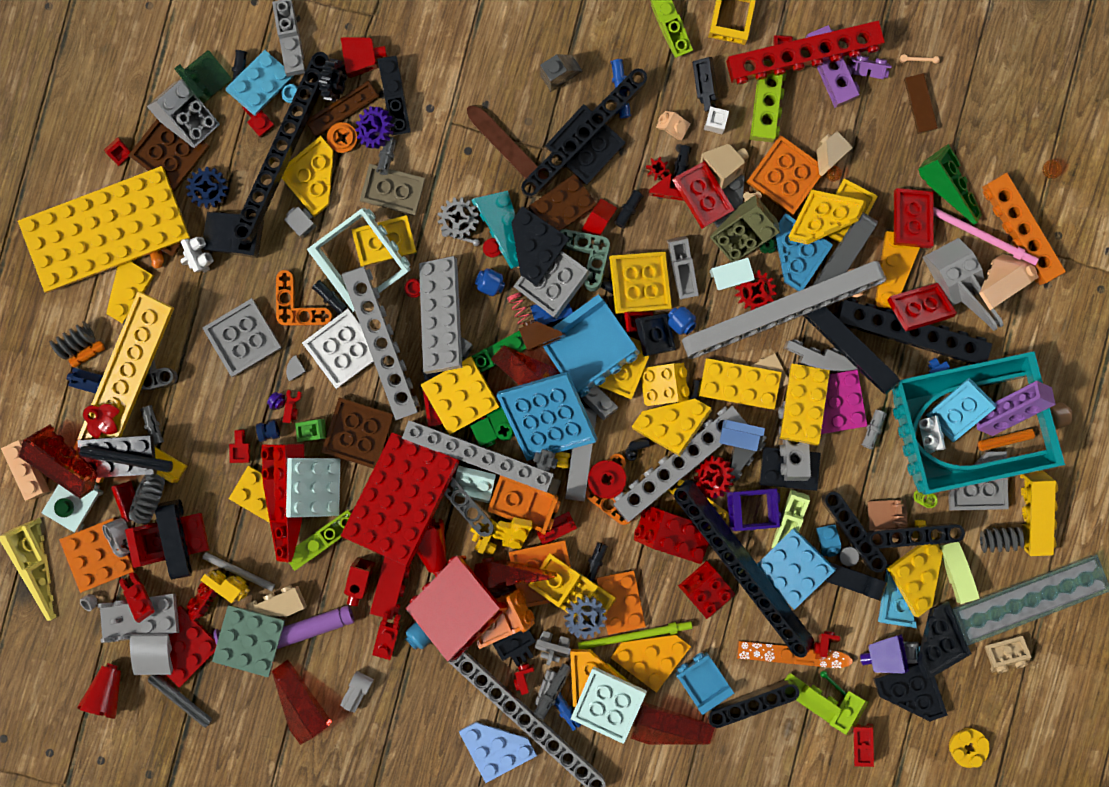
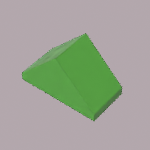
[295,419,327,442]

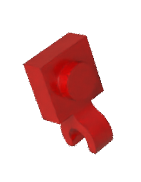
[242,106,275,138]
[283,390,302,423]
[229,430,250,463]

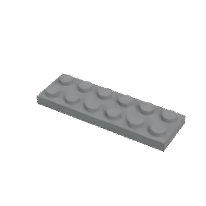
[419,256,462,374]

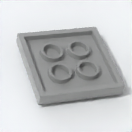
[513,251,591,319]
[203,298,282,377]

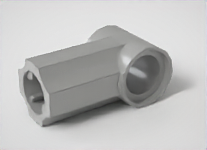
[340,671,374,713]

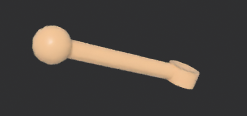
[900,54,940,64]

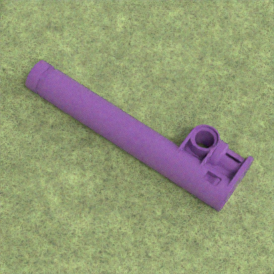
[214,605,355,649]

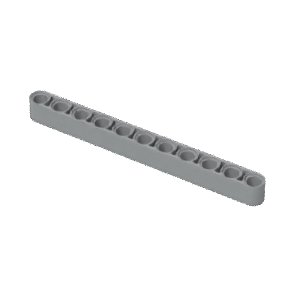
[682,261,886,359]
[449,651,605,787]

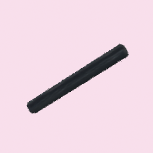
[79,446,173,472]

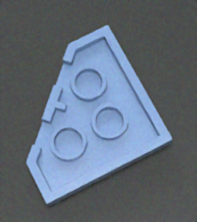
[459,721,537,783]

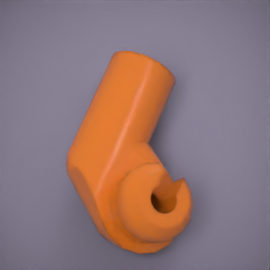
[149,250,164,269]

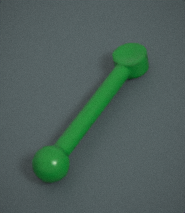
[820,670,847,698]

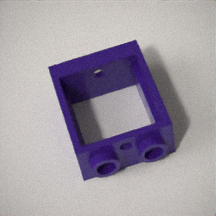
[727,488,782,531]

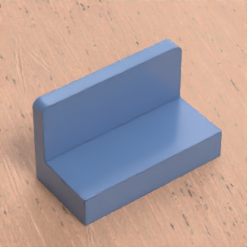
[719,420,765,451]

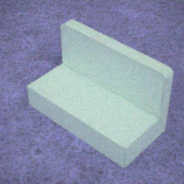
[710,258,755,290]

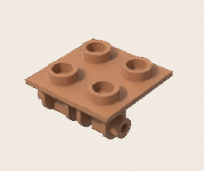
[867,499,908,540]

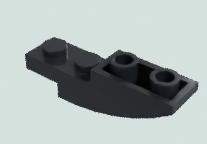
[377,56,411,136]

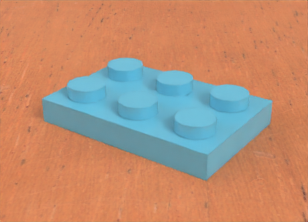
[226,50,294,116]
[926,378,997,442]

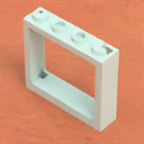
[307,208,411,312]

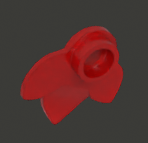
[83,403,120,439]

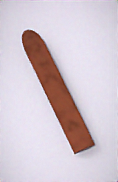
[467,106,552,194]

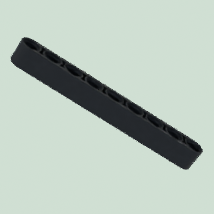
[521,68,647,199]

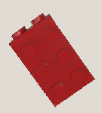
[634,505,709,564]

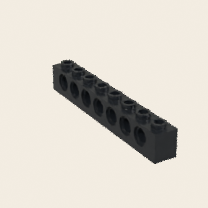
[836,298,992,364]

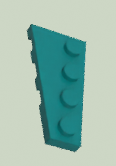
[471,191,519,269]

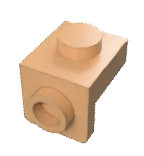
[656,111,690,140]

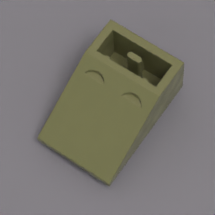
[710,195,780,262]

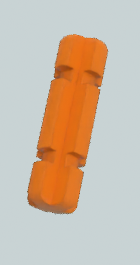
[68,341,105,368]

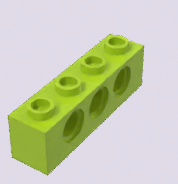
[750,61,787,143]

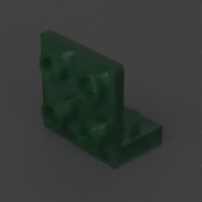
[174,50,232,103]

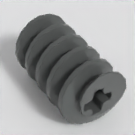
[49,321,95,360]
[980,527,1024,553]

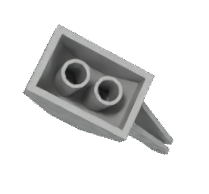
[923,238,1004,331]

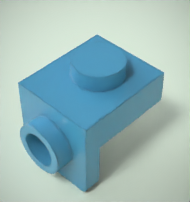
[816,524,841,557]

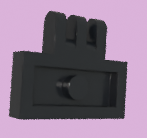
[493,629,536,667]

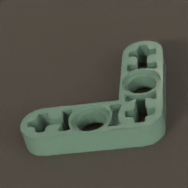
[560,229,610,291]

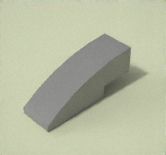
[667,236,699,299]

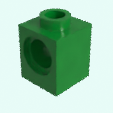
[470,417,498,448]

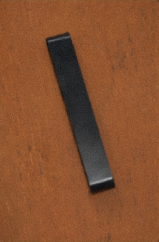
[802,307,900,395]

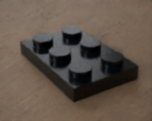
[759,447,821,491]

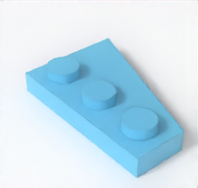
[878,565,917,628]

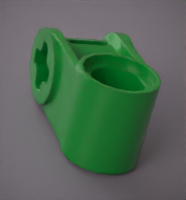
[487,404,514,441]

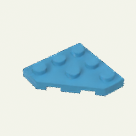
[775,213,833,291]

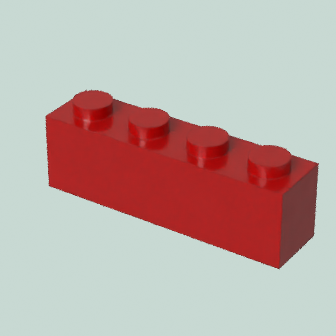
[370,557,414,620]

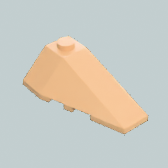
[979,254,1039,310]

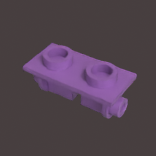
[850,55,892,79]

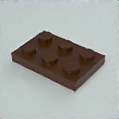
[528,174,597,231]

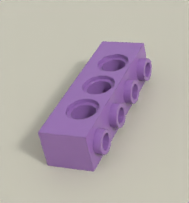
[805,25,860,108]
[976,381,1056,436]

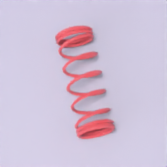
[507,292,530,325]

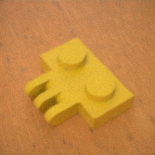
[492,517,532,549]

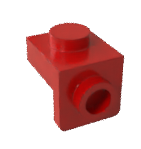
[813,631,841,660]
[514,663,535,695]

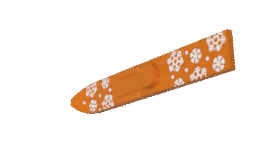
[737,641,853,668]

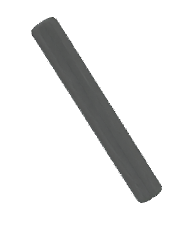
[148,675,212,728]

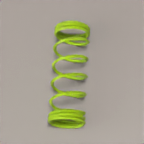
[913,490,938,508]

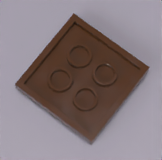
[128,119,210,191]
[321,397,394,469]

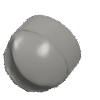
[80,594,97,611]

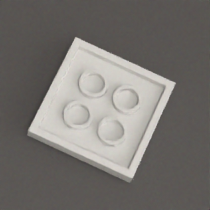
[302,309,374,389]

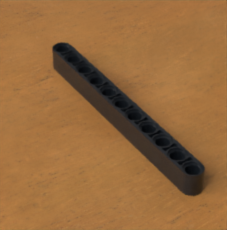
[233,52,329,245]
[674,480,814,658]

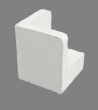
[704,106,729,134]

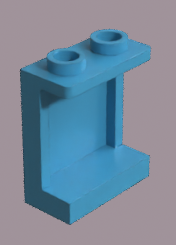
[675,652,735,715]

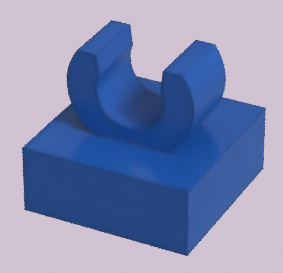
[928,358,950,374]

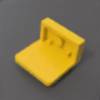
[641,363,690,406]

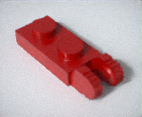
[119,572,155,623]
[372,611,401,660]

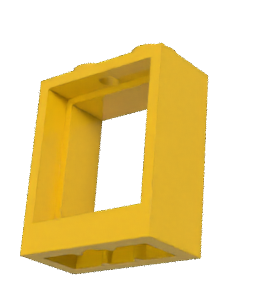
[708,0,756,45]

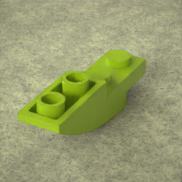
[650,0,693,58]
[288,510,351,571]

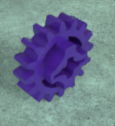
[355,106,394,149]

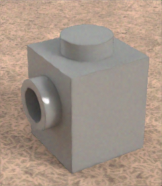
[284,207,316,239]

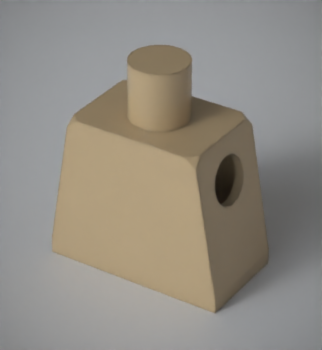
[700,144,749,190]

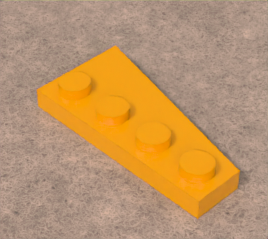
[875,231,920,310]

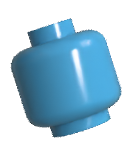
[405,622,432,650]

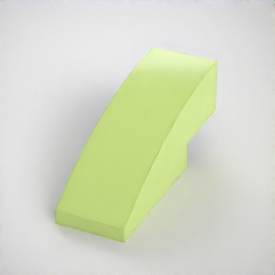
[771,489,810,548]
[939,542,980,604]

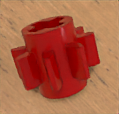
[646,157,670,182]

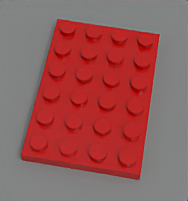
[340,432,460,567]

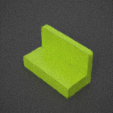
[829,691,869,735]

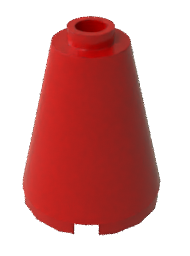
[416,519,447,575]
[77,663,121,719]

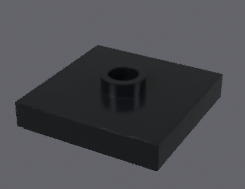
[635,313,676,357]

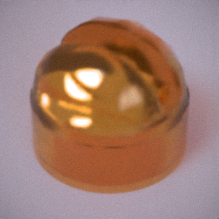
[826,166,842,182]

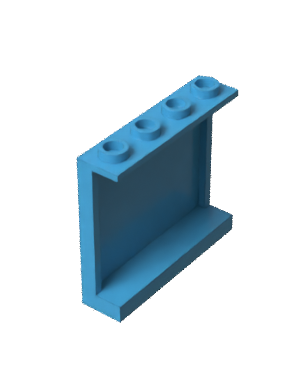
[543,294,640,397]

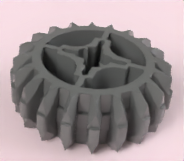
[129,474,165,525]

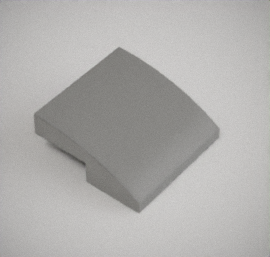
[130,634,173,675]

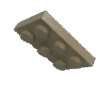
[360,164,425,216]

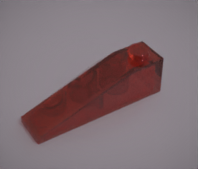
[491,345,561,385]
[474,557,557,588]
[630,702,715,745]

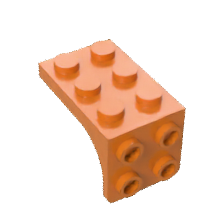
[487,475,561,535]
[476,589,535,649]

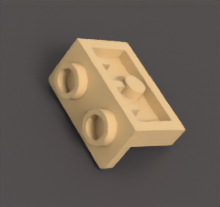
[985,636,1031,674]

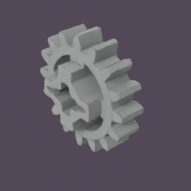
[438,197,479,239]

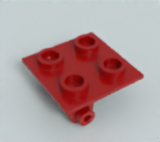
[187,582,218,623]

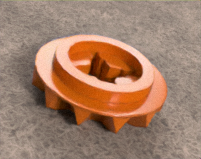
[327,122,357,153]

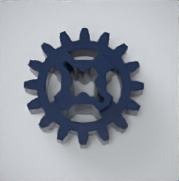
[186,167,229,209]

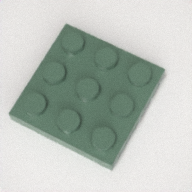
[212,604,285,677]

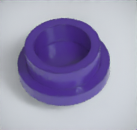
[267,392,285,410]

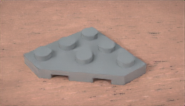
[948,451,1009,510]

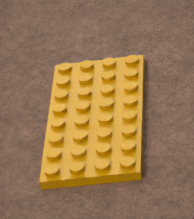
[18,166,190,293]

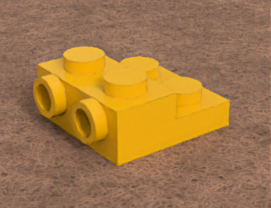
[200,570,250,603]

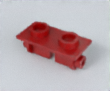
[536,511,577,545]

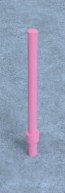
[933,207,1039,265]

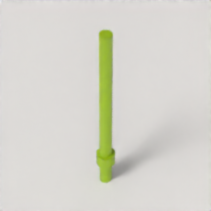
[578,621,692,649]

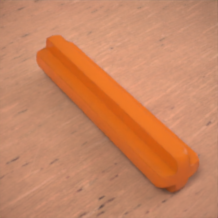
[978,429,1035,451]

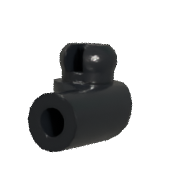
[625,438,650,461]

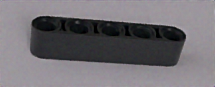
[822,491,887,572]
[865,523,965,548]
[708,680,799,728]

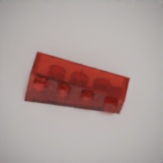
[19,424,98,499]

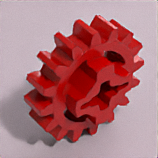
[734,270,776,311]
[694,456,735,499]

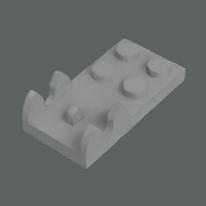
[98,594,179,643]

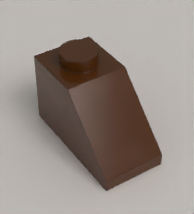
[519,320,566,351]

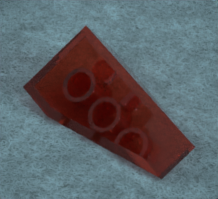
[272,659,332,745]

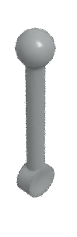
[442,230,480,246]

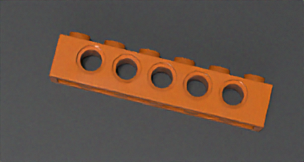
[982,173,1066,285]

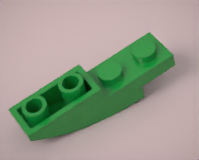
[472,331,526,374]

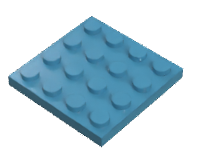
[497,372,598,461]

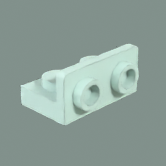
[452,465,496,503]

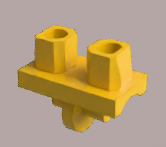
[470,518,497,554]

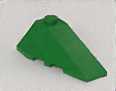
[918,144,982,224]

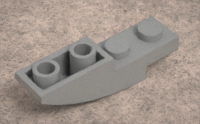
[272,0,305,77]
[783,339,857,372]

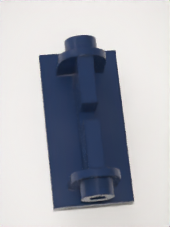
[66,367,103,394]

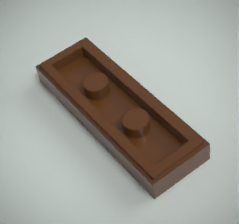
[904,73,938,134]

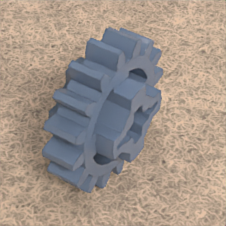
[564,595,607,639]

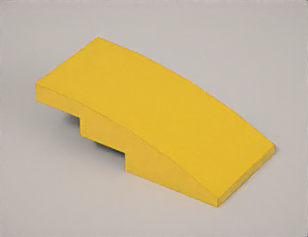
[528,553,617,622]

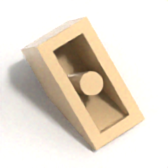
[817,131,853,176]

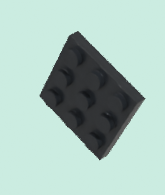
[545,104,626,185]

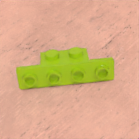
[784,673,841,723]

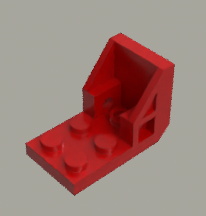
[125,512,210,568]

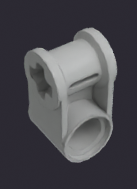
[102,518,130,557]

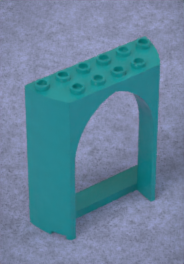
[892,351,1065,495]

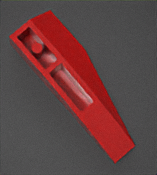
[261,444,304,562]

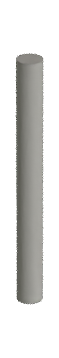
[202,552,275,591]

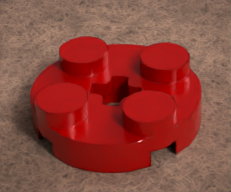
[588,460,626,499]

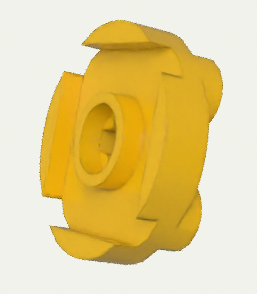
[949,728,989,768]

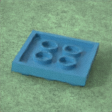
[757,528,836,610]

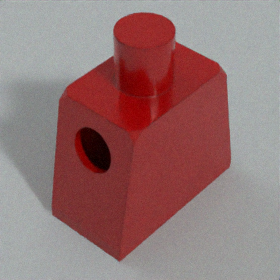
[341,37,387,78]
[344,557,375,606]

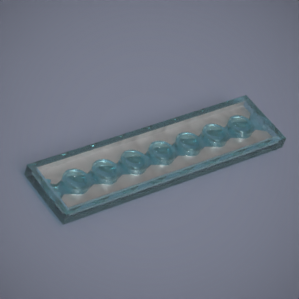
[952,554,1109,646]

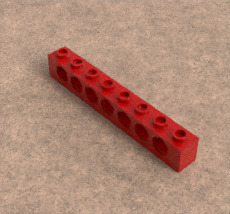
[726,20,885,85]

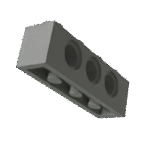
[778,401,811,481]

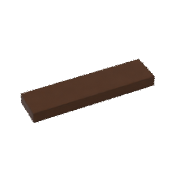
[306,80,380,138]

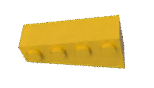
[1020,470,1058,556]

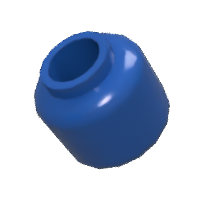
[475,268,505,296]
[668,307,697,335]

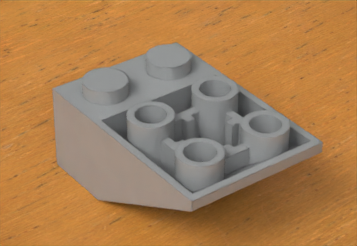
[147,79,220,148]

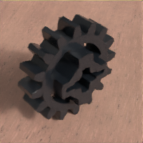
[319,58,347,102]

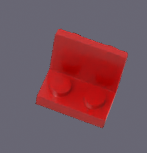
[678,561,735,619]

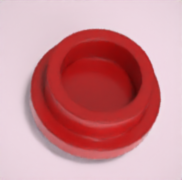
[483,238,501,258]
[404,279,420,298]

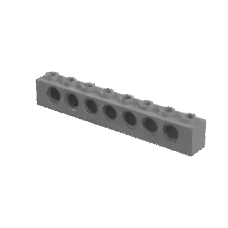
[342,266,420,420]
[613,406,747,522]
[402,420,555,492]

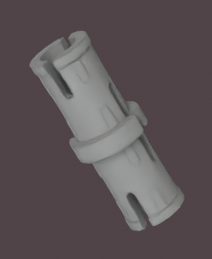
[861,410,887,450]

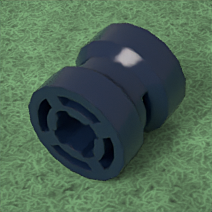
[256,420,280,442]

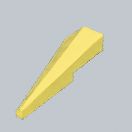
[0,518,56,621]

